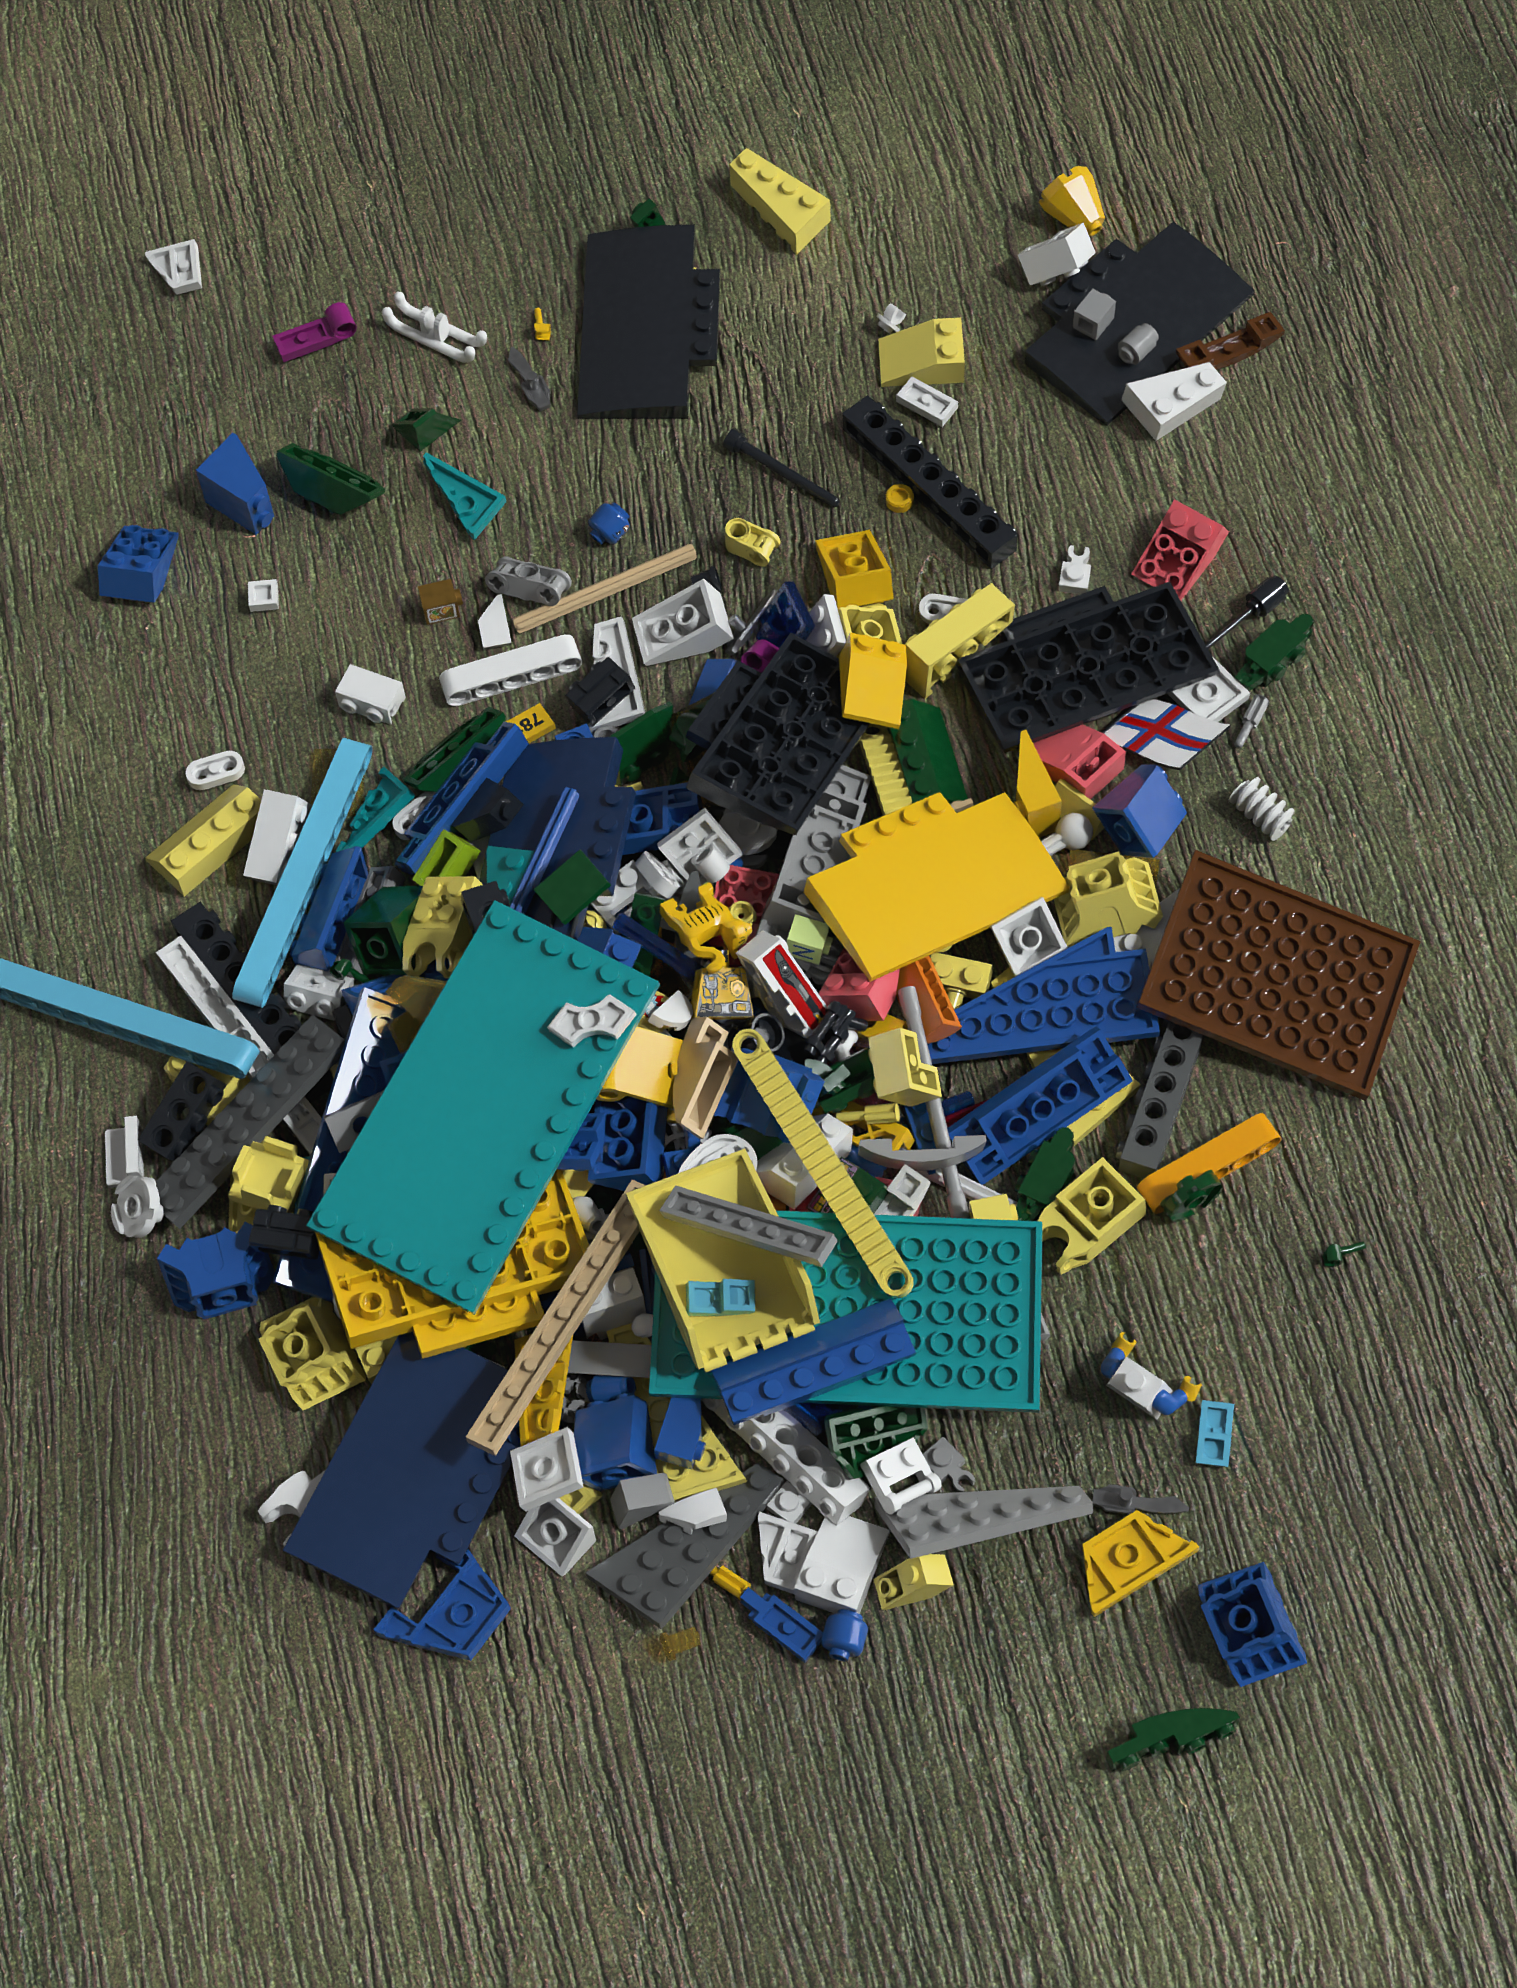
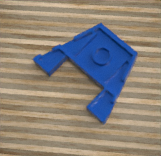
[373,1549,511,1661]

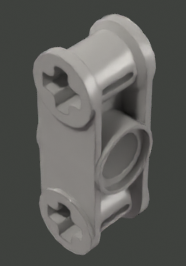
[485,557,572,606]

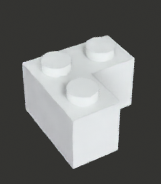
[1018,222,1096,286]

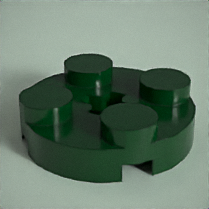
[1160,1170,1223,1222]

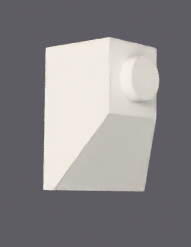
[990,897,1068,977]

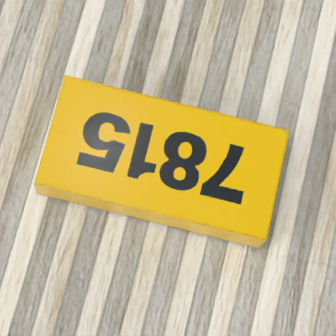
[506,703,556,743]

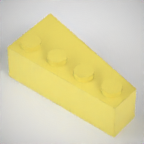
[729,148,831,255]
[905,583,1015,699]

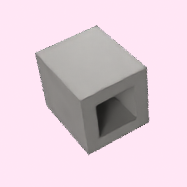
[1073,288,1116,340]

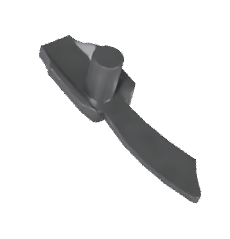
[508,347,551,411]
[725,589,776,656]
[1092,1484,1189,1515]

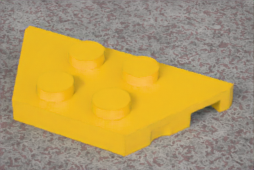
[1082,1510,1199,1617]

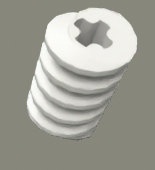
[1229,777,1295,841]

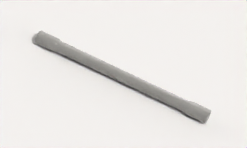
[898,986,970,1219]

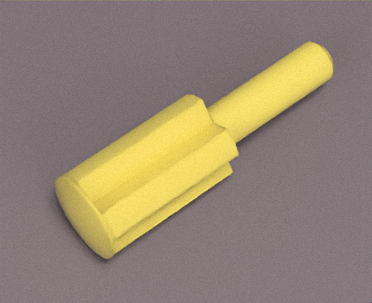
[835,1103,900,1124]

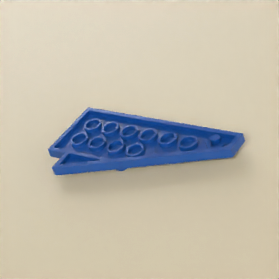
[928,927,1160,1064]

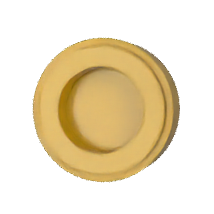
[886,484,914,513]

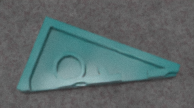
[336,766,415,852]

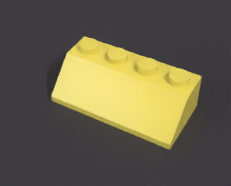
[145,784,261,897]

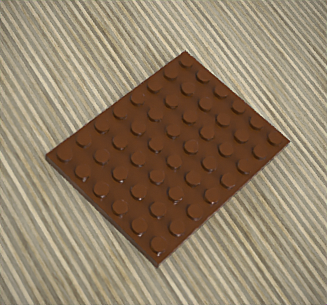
[1136,850,1420,1101]

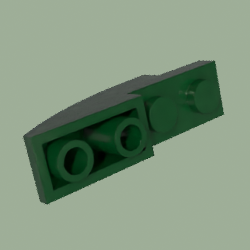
[1106,1708,1240,1772]

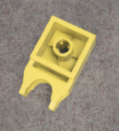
[402,876,486,978]
[1038,1157,1146,1275]

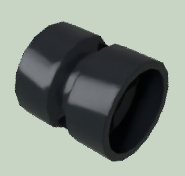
[728,1013,785,1052]

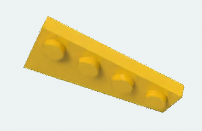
[514,1334,573,1446]

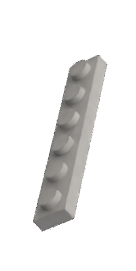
[659,1185,837,1267]

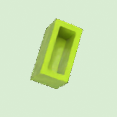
[412,829,481,886]

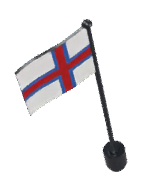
[1101,575,1289,770]

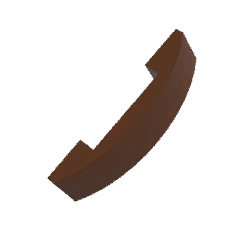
[1176,311,1285,370]

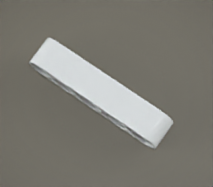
[439,634,582,706]

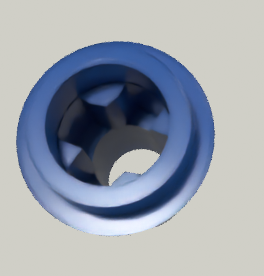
[586,1375,636,1402]

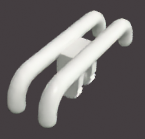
[382,292,487,363]

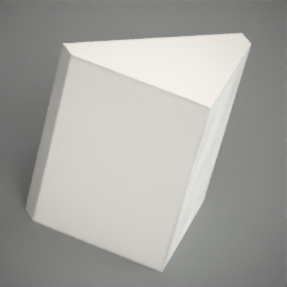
[514,1498,596,1576]

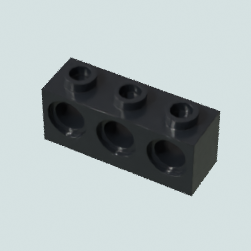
[138,1061,227,1161]

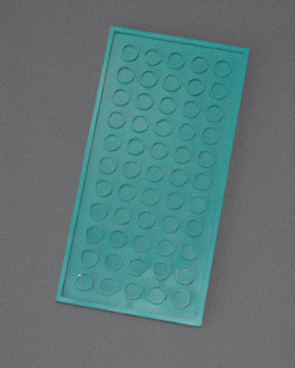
[306,900,660,1315]
[649,1211,1042,1413]

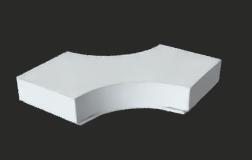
[547,995,637,1048]

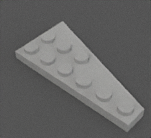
[874,1486,1093,1559]

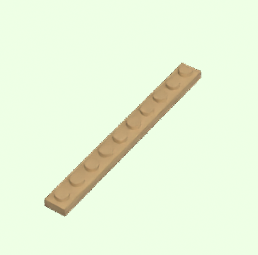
[466,1180,646,1456]

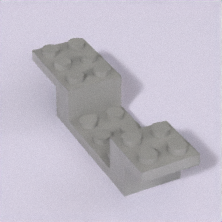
[755,765,872,971]

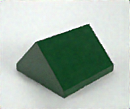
[534,849,611,925]

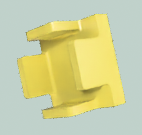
[228,1136,309,1213]

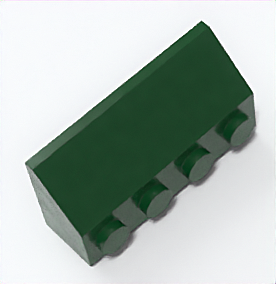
[887,699,968,804]

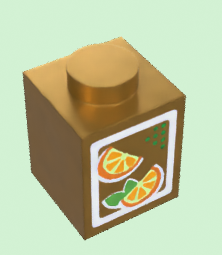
[418,579,463,625]

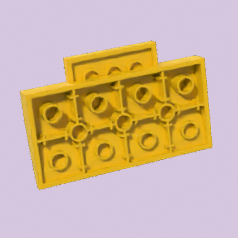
[803,792,1070,982]
[315,1169,589,1359]

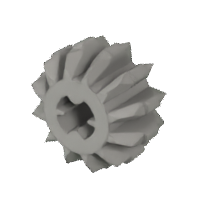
[805,935,844,986]

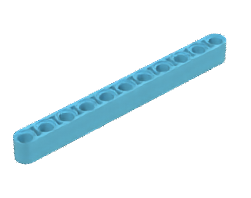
[232,738,372,1008]
[0,958,260,1079]

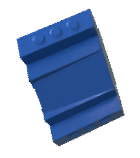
[713,1047,825,1143]
[157,1222,275,1320]
[1198,1562,1307,1687]

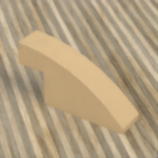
[673,1016,738,1139]

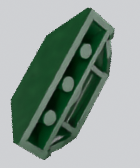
[276,443,385,515]
[609,701,675,786]
[403,706,506,792]
[824,1406,928,1479]

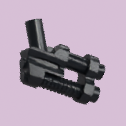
[803,1001,868,1064]

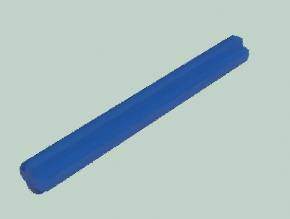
[509,787,579,915]

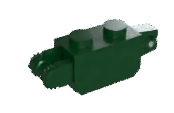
[1235,613,1314,692]
[1014,1127,1076,1221]

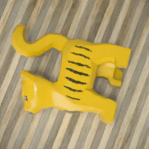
[660,882,752,973]

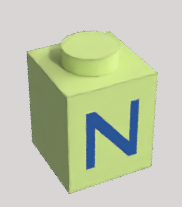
[786,914,833,965]

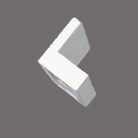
[105,1116,144,1188]

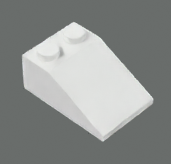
[632,579,734,666]
[794,1516,890,1614]

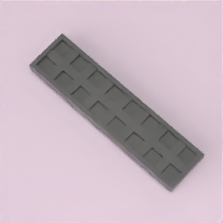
[156,1015,345,1229]

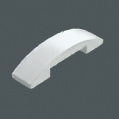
[874,1164,931,1216]

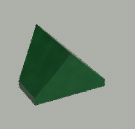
[392,408,461,452]

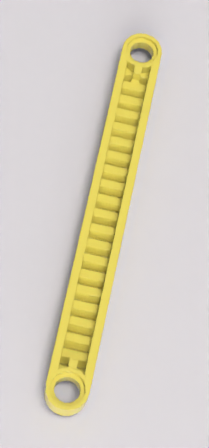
[859,723,952,953]
[732,1029,914,1298]

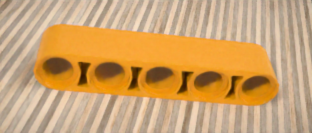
[1136,1113,1282,1214]

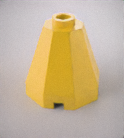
[1039,166,1105,236]

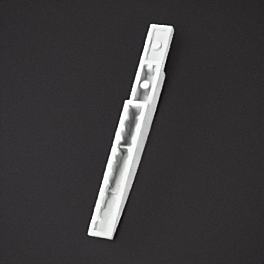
[156,936,322,1156]

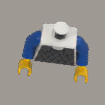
[1101,1332,1202,1419]

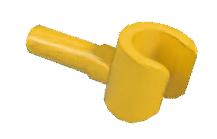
[534,308,551,340]

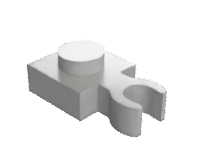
[923,1436,975,1492]

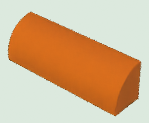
[896,956,962,1044]

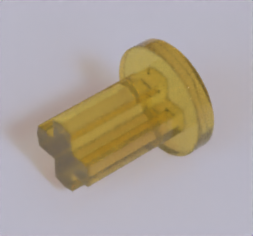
[660,1626,701,1662]

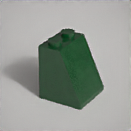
[344,886,423,975]

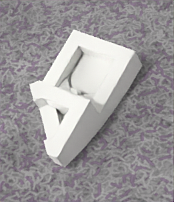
[478,594,512,650]
[659,1488,727,1535]

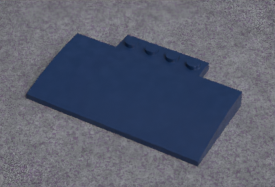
[479,737,636,940]
[283,1331,518,1611]

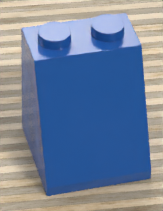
[196,432,274,535]
[1092,764,1187,858]
[574,1393,657,1491]

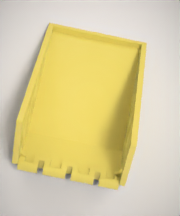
[626,1148,820,1372]

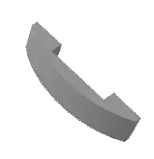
[858,1135,986,1171]

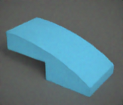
[686,1279,755,1316]
[1196,1400,1234,1467]

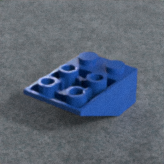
[98,525,179,603]

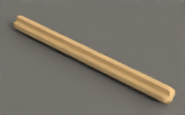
[513,544,697,633]

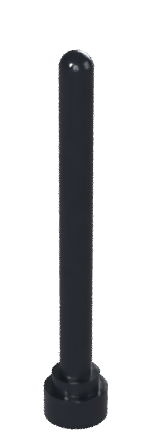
[723,428,840,507]

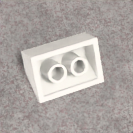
[756,1114,853,1209]

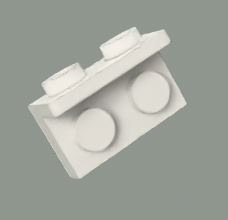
[284,964,354,1021]

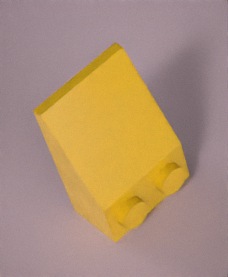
[815,530,893,610]
[839,632,907,729]
[1013,730,1062,838]

